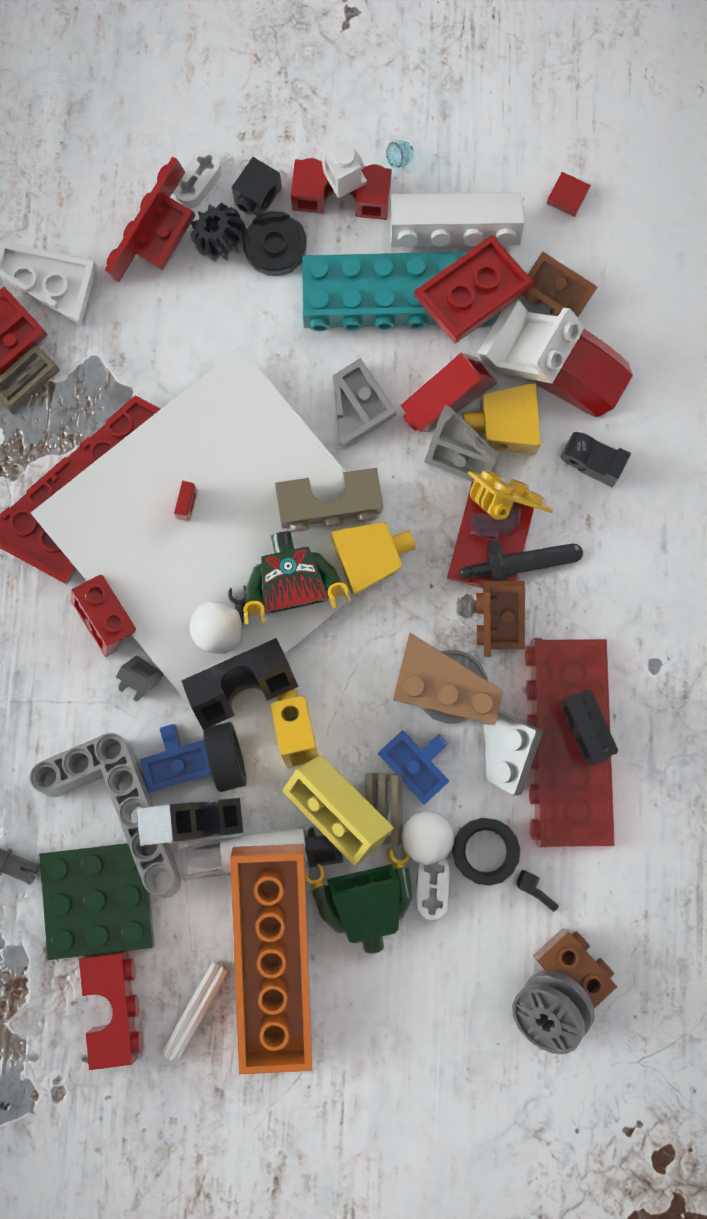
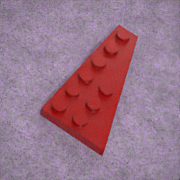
[0,395,160,585]

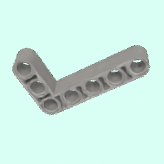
[29,733,182,898]

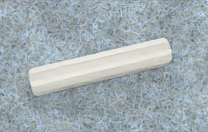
[162,961,228,1063]

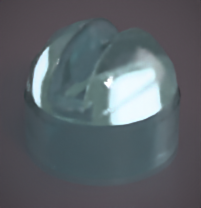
[386,140,414,169]

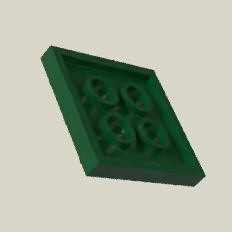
[39,843,155,960]

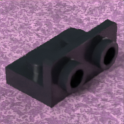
[558,689,618,766]

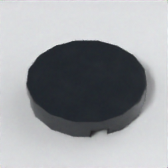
[243,211,307,276]

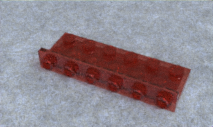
[525,638,614,847]

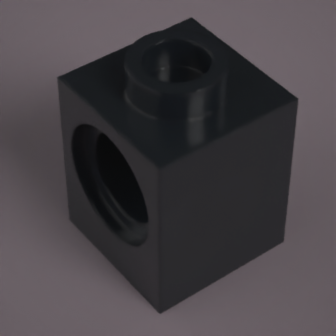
[231,157,282,216]

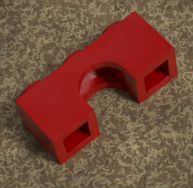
[290,158,392,220]
[79,951,143,1070]

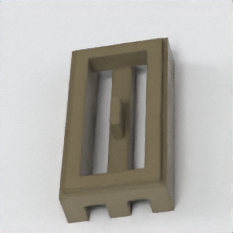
[0,344,60,414]
[366,773,402,846]

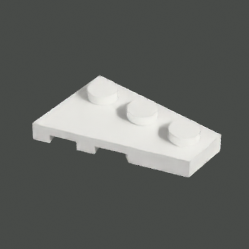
[0,241,97,326]

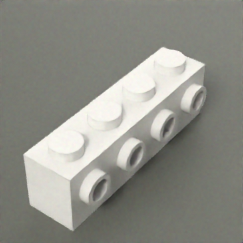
[389,192,524,248]

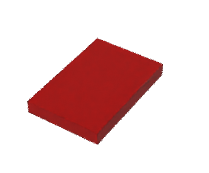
[414,235,534,344]
[447,482,534,588]

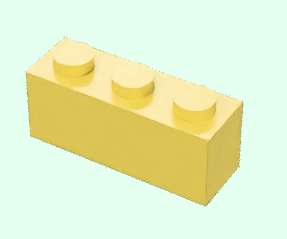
[282,755,394,866]

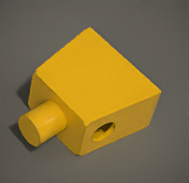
[462,383,541,454]
[330,522,416,597]
[270,688,319,768]

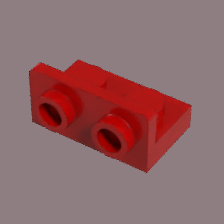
[71,575,136,657]

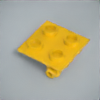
[468,470,553,520]

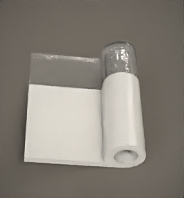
[172,827,318,953]

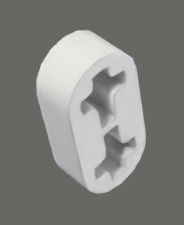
[173,150,222,209]
[416,859,450,920]

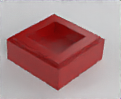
[546,172,591,217]
[174,480,198,522]

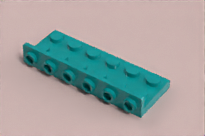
[302,251,501,332]

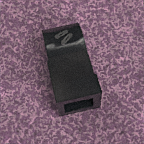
[560,432,631,488]

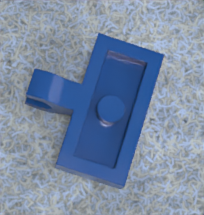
[139,724,211,792]
[377,730,449,805]

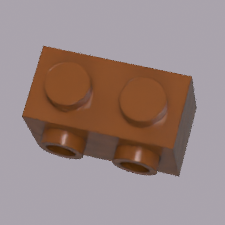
[533,928,618,1008]

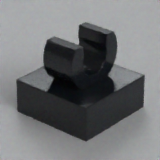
[305,827,343,868]

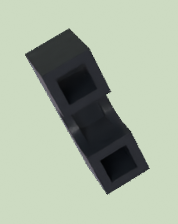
[181,638,299,730]
[137,798,243,846]

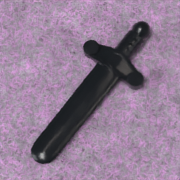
[459,541,583,581]

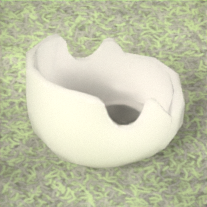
[190,601,242,654]
[401,811,455,865]

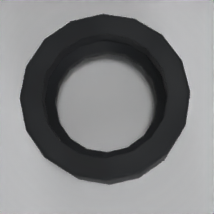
[203,722,247,792]
[452,818,520,886]

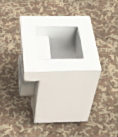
[322,140,367,198]

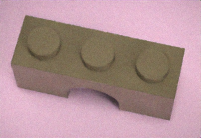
[275,468,384,532]

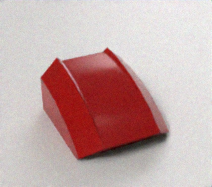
[537,329,633,417]

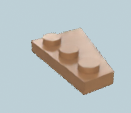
[393,633,503,726]

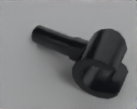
[516,870,559,912]

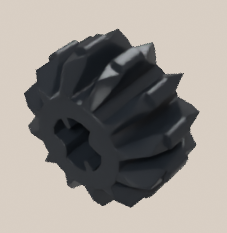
[190,202,247,262]

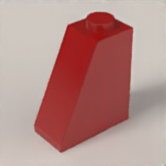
[400,352,497,432]

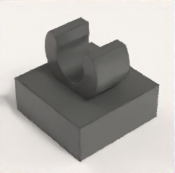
[116,655,164,702]

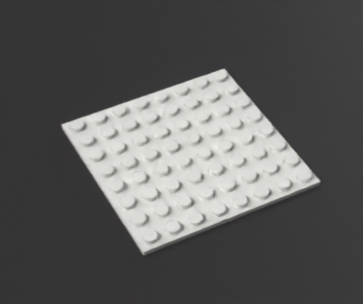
[31,346,408,707]

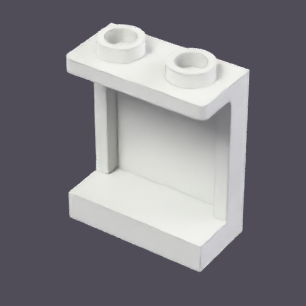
[477,300,585,383]

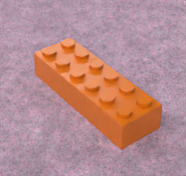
[230,844,312,1075]

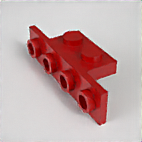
[104,156,196,282]

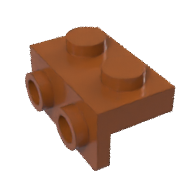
[522,251,598,318]
[476,581,525,657]

